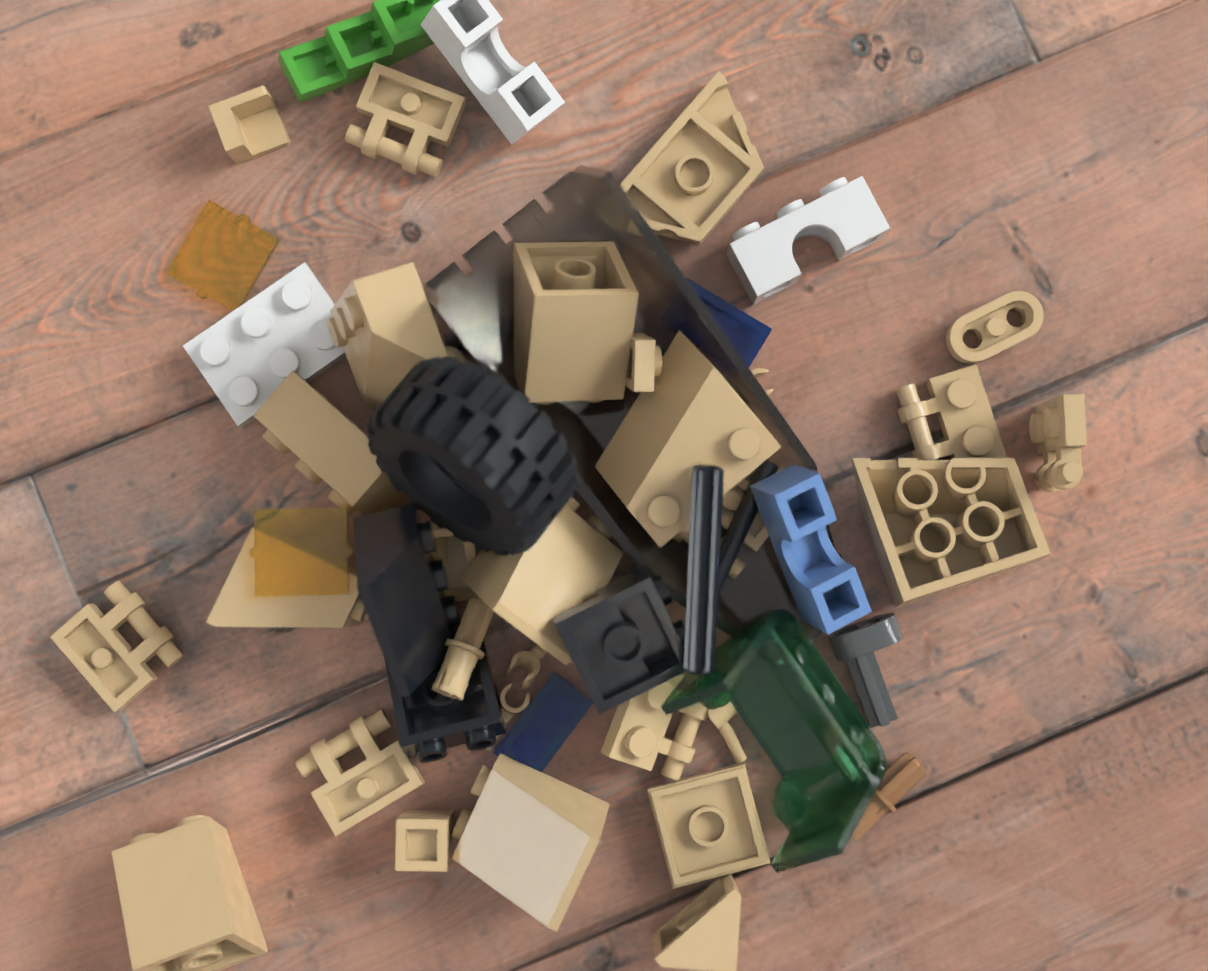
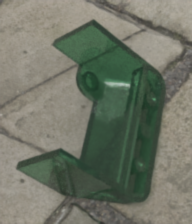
[661,609,886,873]

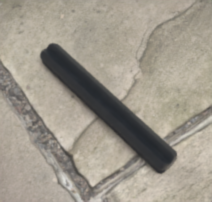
[683,464,724,675]

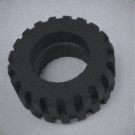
[367,356,577,556]

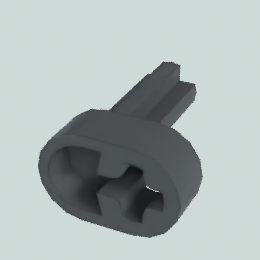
[828,612,903,728]

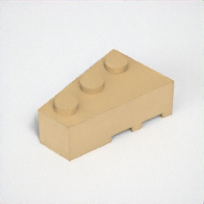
[253,371,410,515]

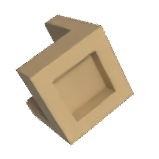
[208,86,290,165]
[395,810,454,872]

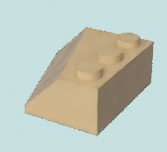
[327,262,448,410]
[595,330,781,548]
[851,458,1051,608]

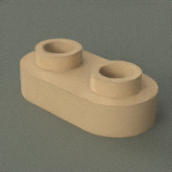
[946,291,1044,364]

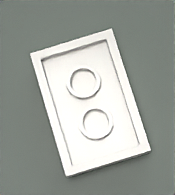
[183,262,346,428]

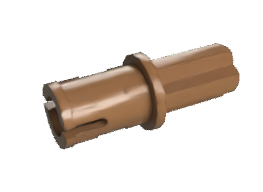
[836,752,926,841]

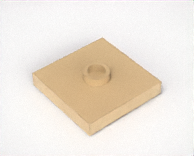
[647,762,771,889]

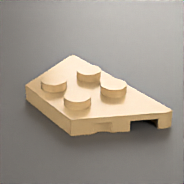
[596,71,764,245]

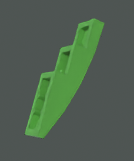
[278,0,440,103]

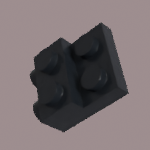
[553,567,686,714]
[385,634,507,763]

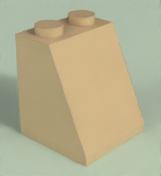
[513,241,639,405]
[459,497,623,665]
[206,527,370,628]
[450,753,610,932]
[111,815,268,971]

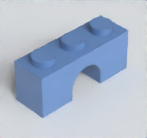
[750,464,872,635]

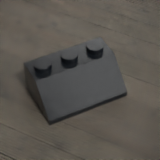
[353,503,461,698]

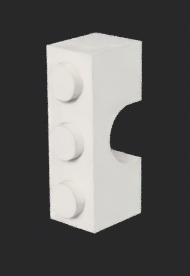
[421,0,565,145]
[726,176,890,305]

